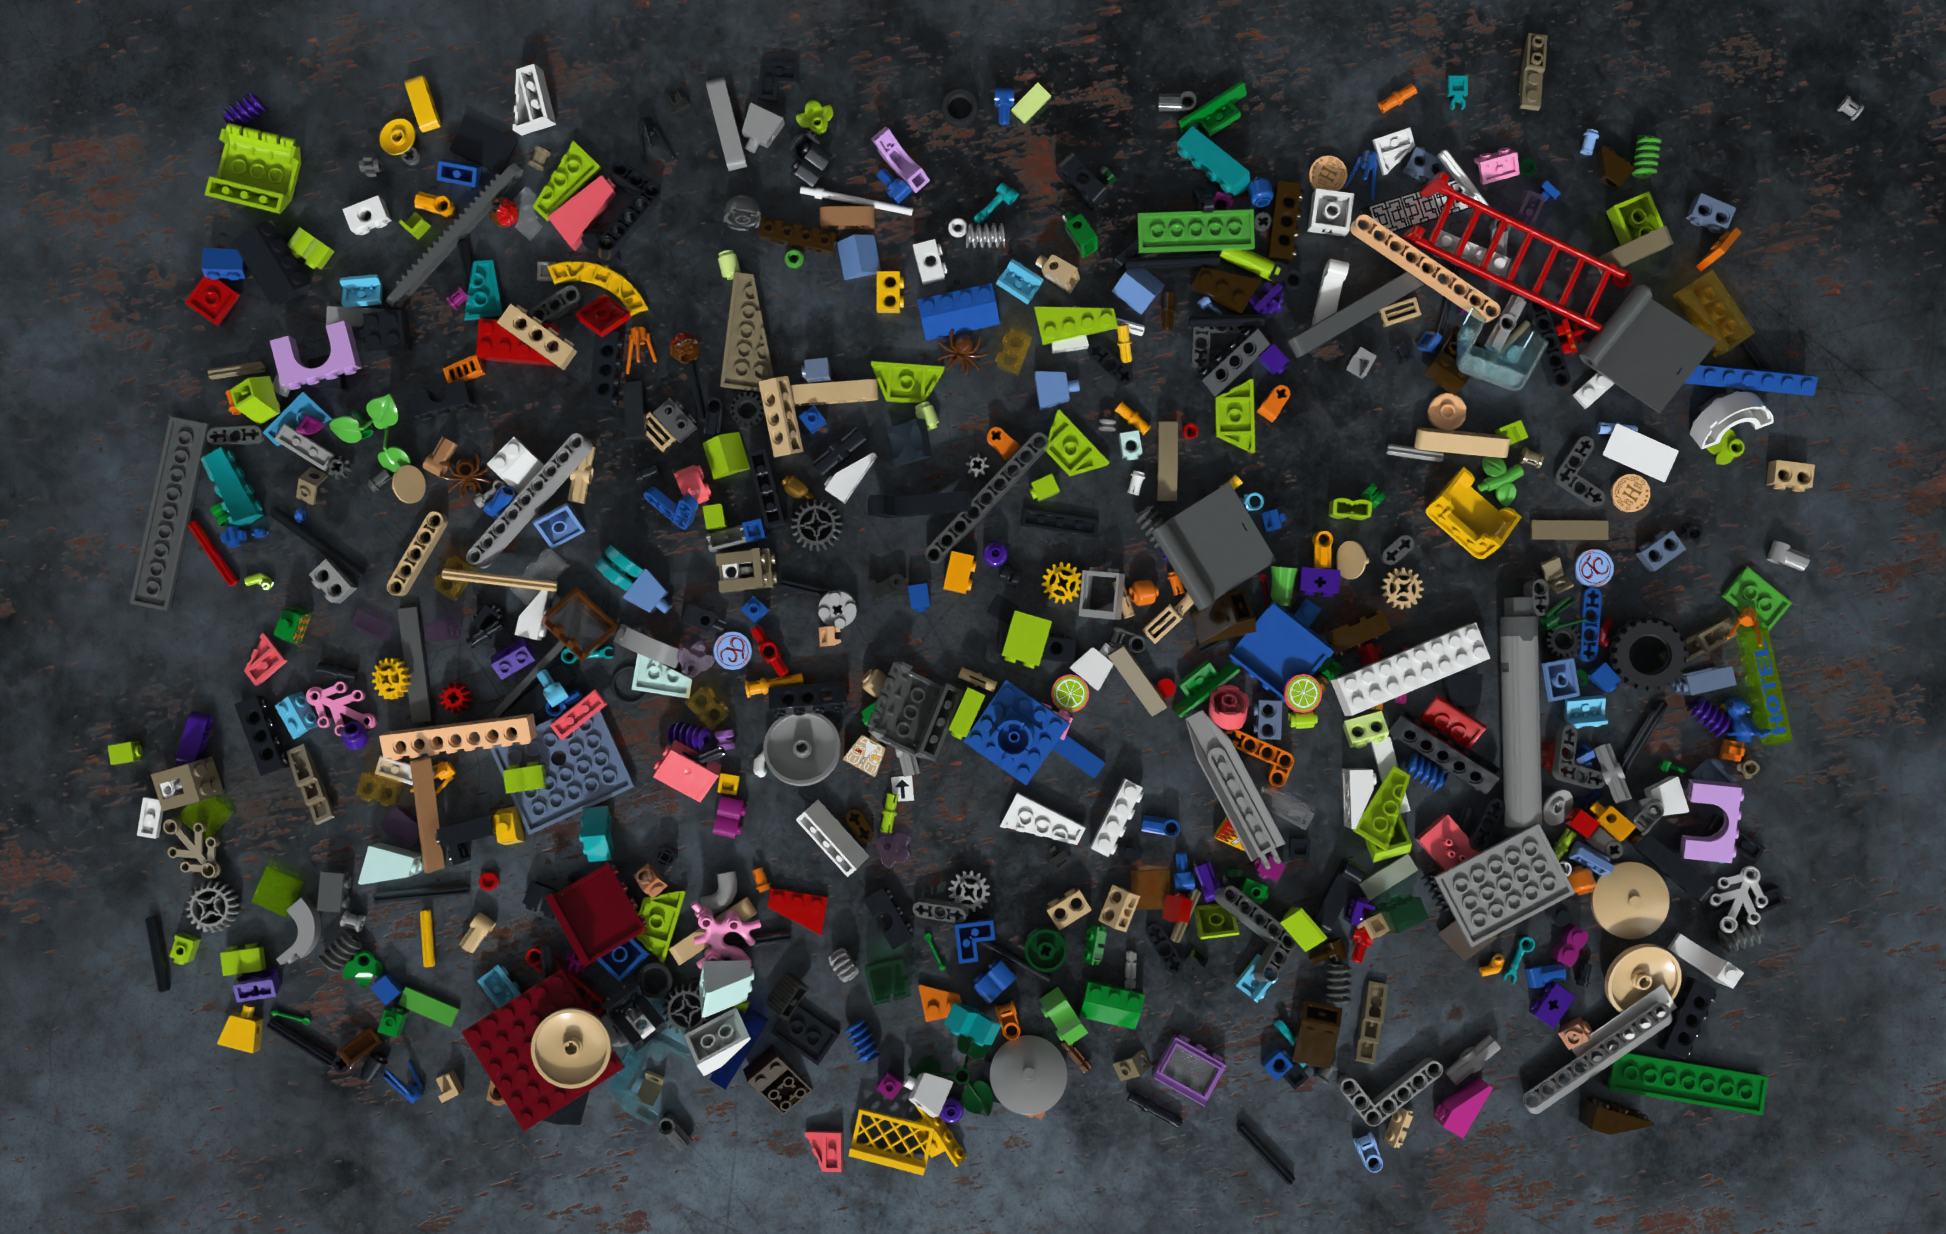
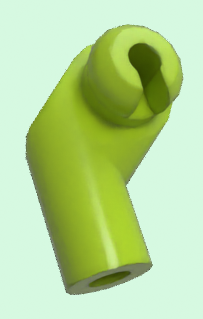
[244,572,273,590]

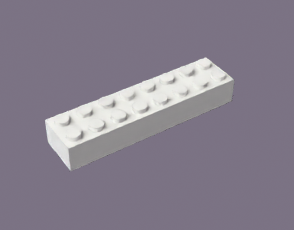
[1331,623,1490,716]

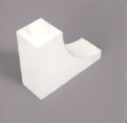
[1667,933,1744,989]

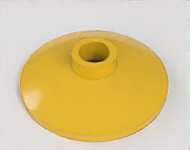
[380,119,416,155]

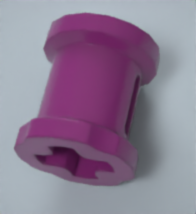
[445,285,468,310]

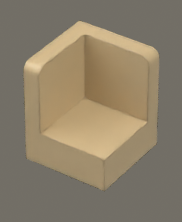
[1357,913,1390,940]
[436,1070,464,1103]

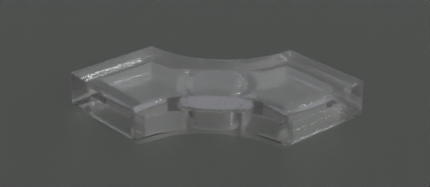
[513,186,543,241]

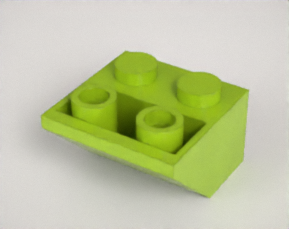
[230,376,281,425]

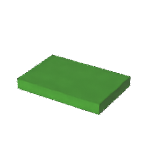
[1721,566,1792,632]

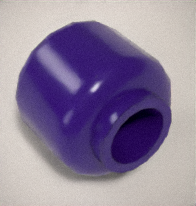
[983,541,1008,567]
[341,721,369,750]
[939,1096,964,1123]

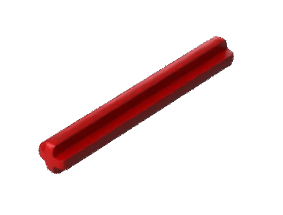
[188,520,239,586]

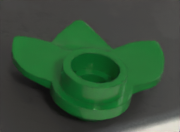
[343,949,383,988]

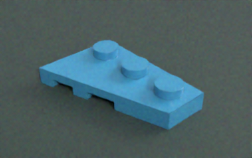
[263,392,333,446]

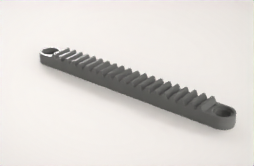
[386,163,524,309]

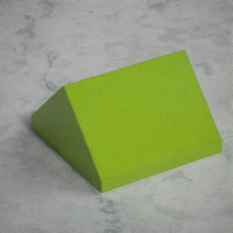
[703,432,751,480]
[1194,903,1239,939]
[1280,907,1327,952]

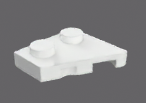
[1372,128,1415,176]

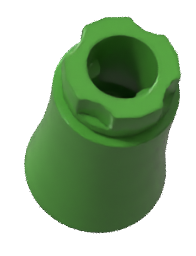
[1271,566,1298,606]

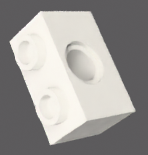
[342,195,392,235]
[913,239,947,285]

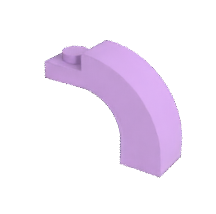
[871,126,930,193]

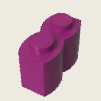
[712,795,747,839]
[1551,923,1588,967]

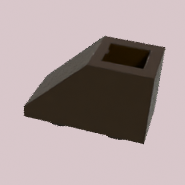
[1595,146,1634,191]

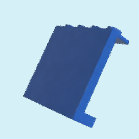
[1229,600,1334,703]

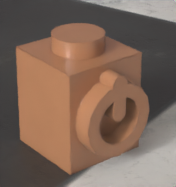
[633,863,668,898]
[1558,1016,1592,1050]

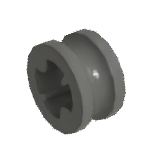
[401,146,420,166]
[1254,212,1272,231]

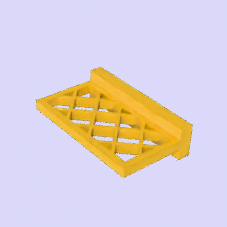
[848,1108,935,1175]

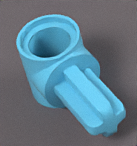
[1239,492,1264,511]
[537,669,569,708]

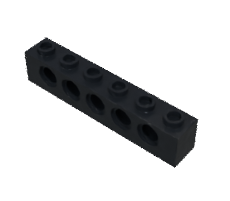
[1389,707,1501,794]

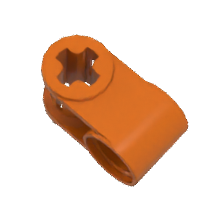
[1256,385,1290,422]
[987,427,1021,462]
[994,1000,1020,1040]

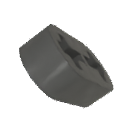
[1381,535,1414,565]

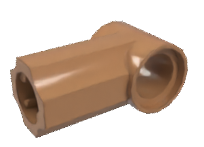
[423,436,458,478]

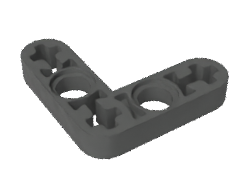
[1191,314,1249,371]
[1553,436,1605,507]
[1552,725,1605,789]

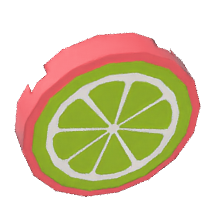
[1051,674,1089,713]
[1283,674,1322,713]

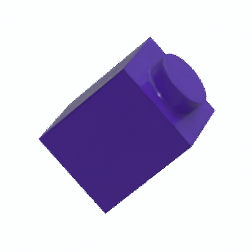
[1257,344,1289,376]

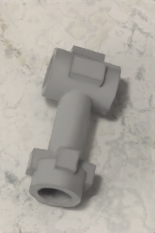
[473,480,508,508]

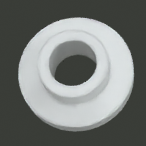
[949,218,968,238]

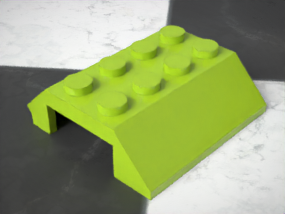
[205,123,301,214]

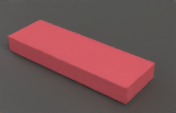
[549,689,608,740]

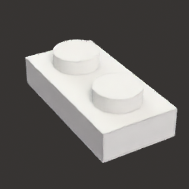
[1572,372,1614,409]
[137,797,163,839]

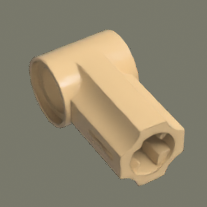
[459,912,496,953]

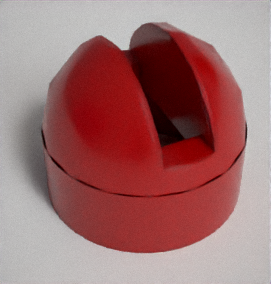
[1182,424,1198,439]

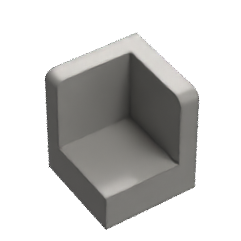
[1346,347,1377,379]

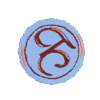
[1574,549,1614,587]
[713,632,752,670]

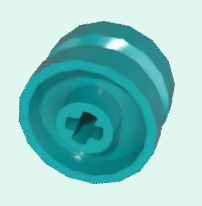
[594,544,644,591]

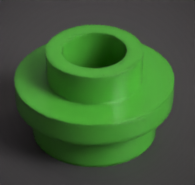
[785,249,804,268]

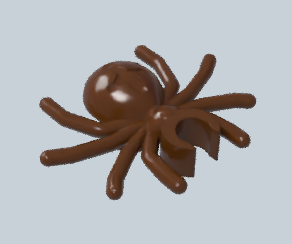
[938,329,988,375]
[439,453,491,498]

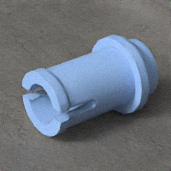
[1580,129,1599,155]

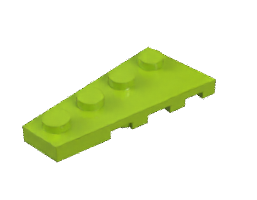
[532,141,601,222]
[1034,307,1118,345]
[1353,766,1410,852]

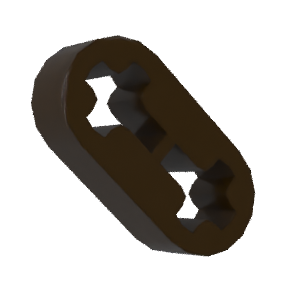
[846,809,874,843]

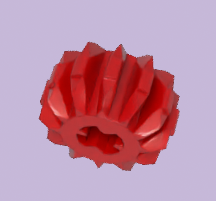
[439,681,473,714]

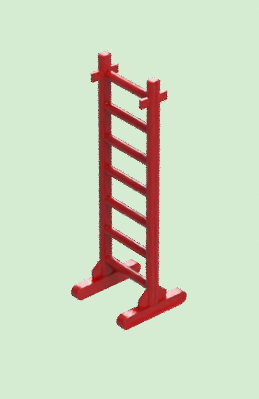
[1400,172,1627,332]

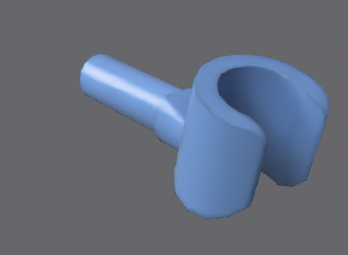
[1197,297,1223,315]

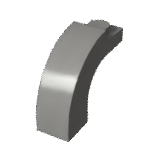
[614,624,683,668]
[276,896,321,965]

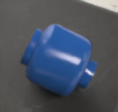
[1247,177,1274,207]

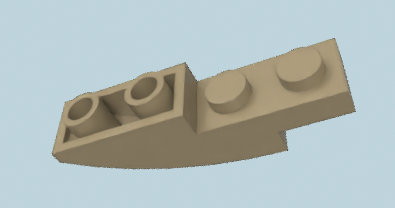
[1518,33,1548,111]

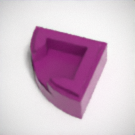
[296,414,324,435]

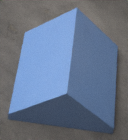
[837,234,881,280]
[1112,269,1165,315]
[532,503,585,549]
[1542,658,1580,702]

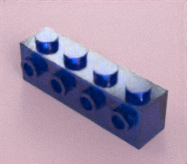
[709,1009,769,1090]

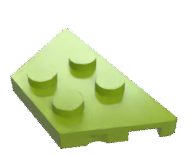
[871,361,945,404]
[1215,379,1255,453]
[1046,409,1110,477]
[635,890,686,963]

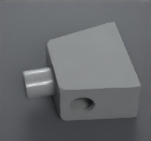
[742,103,785,153]

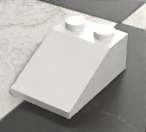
[487,437,545,502]
[1342,768,1376,829]
[684,1008,751,1076]

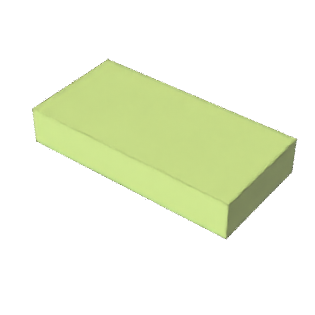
[1011,83,1051,124]

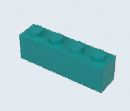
[1177,126,1250,196]
[200,447,265,527]

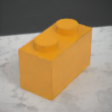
[943,551,977,594]

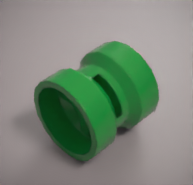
[1359,482,1387,509]
[210,501,230,527]

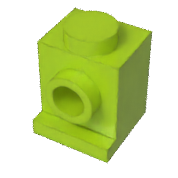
[169,933,201,965]

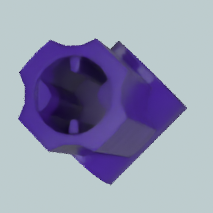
[1194,861,1221,903]

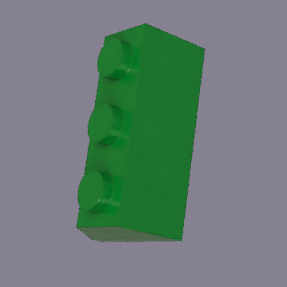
[1079,979,1145,1029]

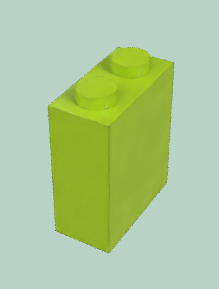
[1002,611,1052,669]
[949,687,985,740]

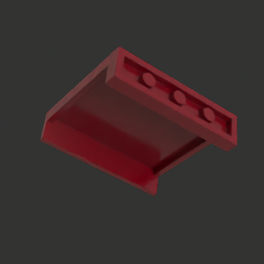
[545,861,648,967]

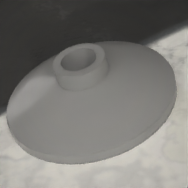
[1542,789,1573,826]

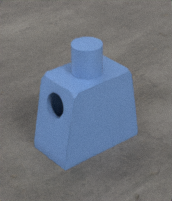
[1034,371,1080,410]
[623,569,672,614]

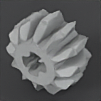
[829,948,859,982]

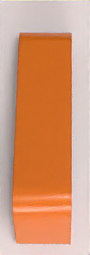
[1223,729,1294,787]

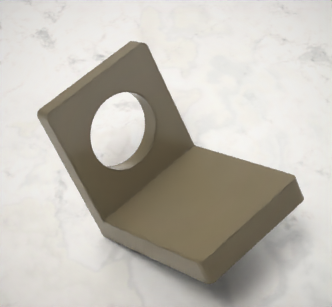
[296,467,328,505]
[1540,556,1574,594]
[1113,1049,1152,1081]
[635,1070,664,1108]

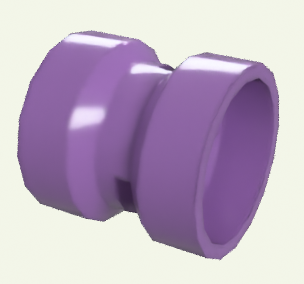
[714,729,736,750]

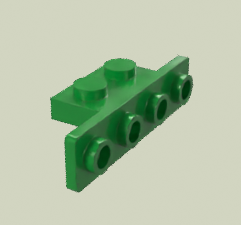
[1179,81,1247,137]
[1172,660,1241,718]

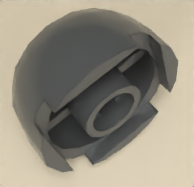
[724,194,762,231]

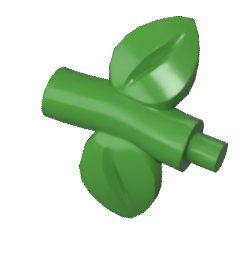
[1478,456,1524,507]

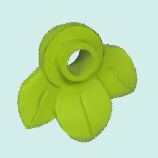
[796,100,833,135]
[1706,429,1745,465]

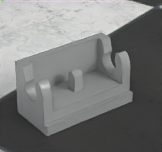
[706,525,748,552]

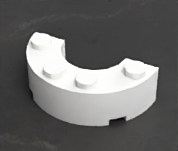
[1690,391,1774,449]

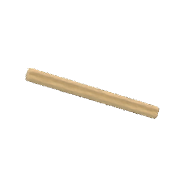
[442,568,558,592]

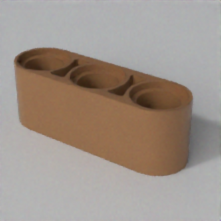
[820,206,875,229]

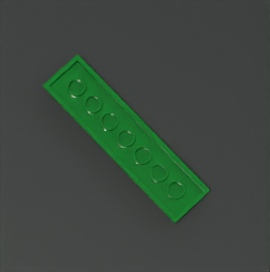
[1607,1050,1768,1115]

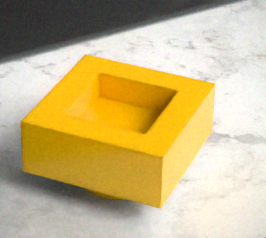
[717,773,740,795]

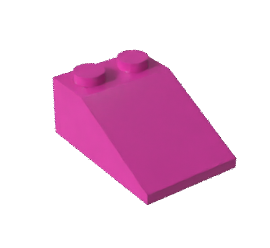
[1434,1078,1493,1139]

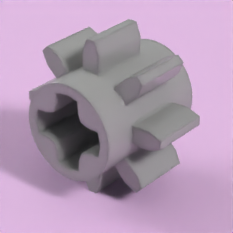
[965,453,989,478]

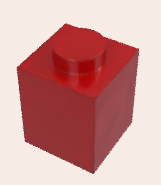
[1564,808,1600,838]
[1162,893,1193,923]

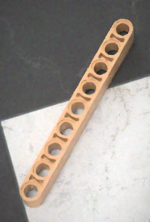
[1350,215,1500,322]

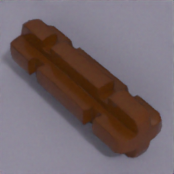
[1061,1040,1092,1073]

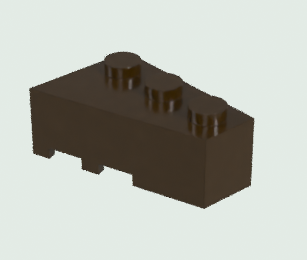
[1190,267,1261,315]
[1322,609,1392,656]

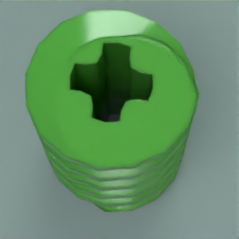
[1631,135,1662,178]

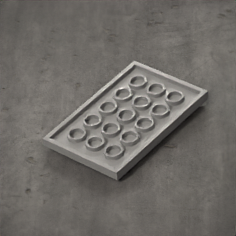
[1434,823,1575,947]

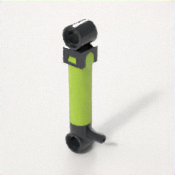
[1202,250,1303,292]

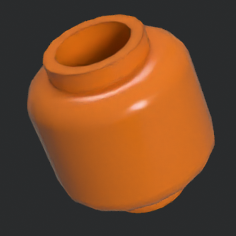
[1129,580,1159,606]
[1567,865,1596,895]

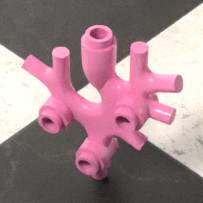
[691,901,761,969]

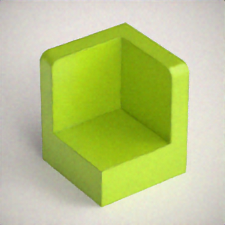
[399,212,431,240]
[1495,420,1528,445]
[702,504,728,531]

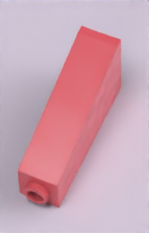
[548,175,617,251]

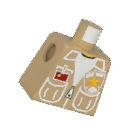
[1036,254,1080,295]
[843,734,886,777]

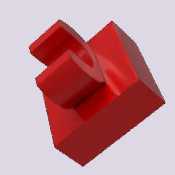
[1356,643,1383,665]

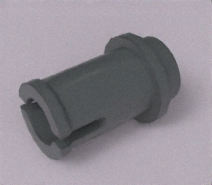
[366,468,392,492]

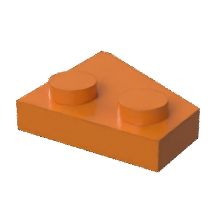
[1696,227,1742,271]
[918,984,962,1022]

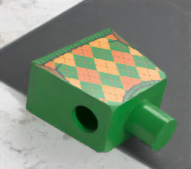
[274,606,313,646]

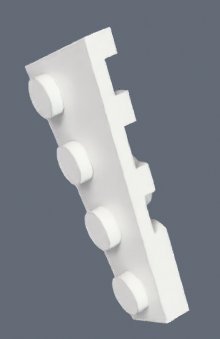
[1000,792,1086,845]

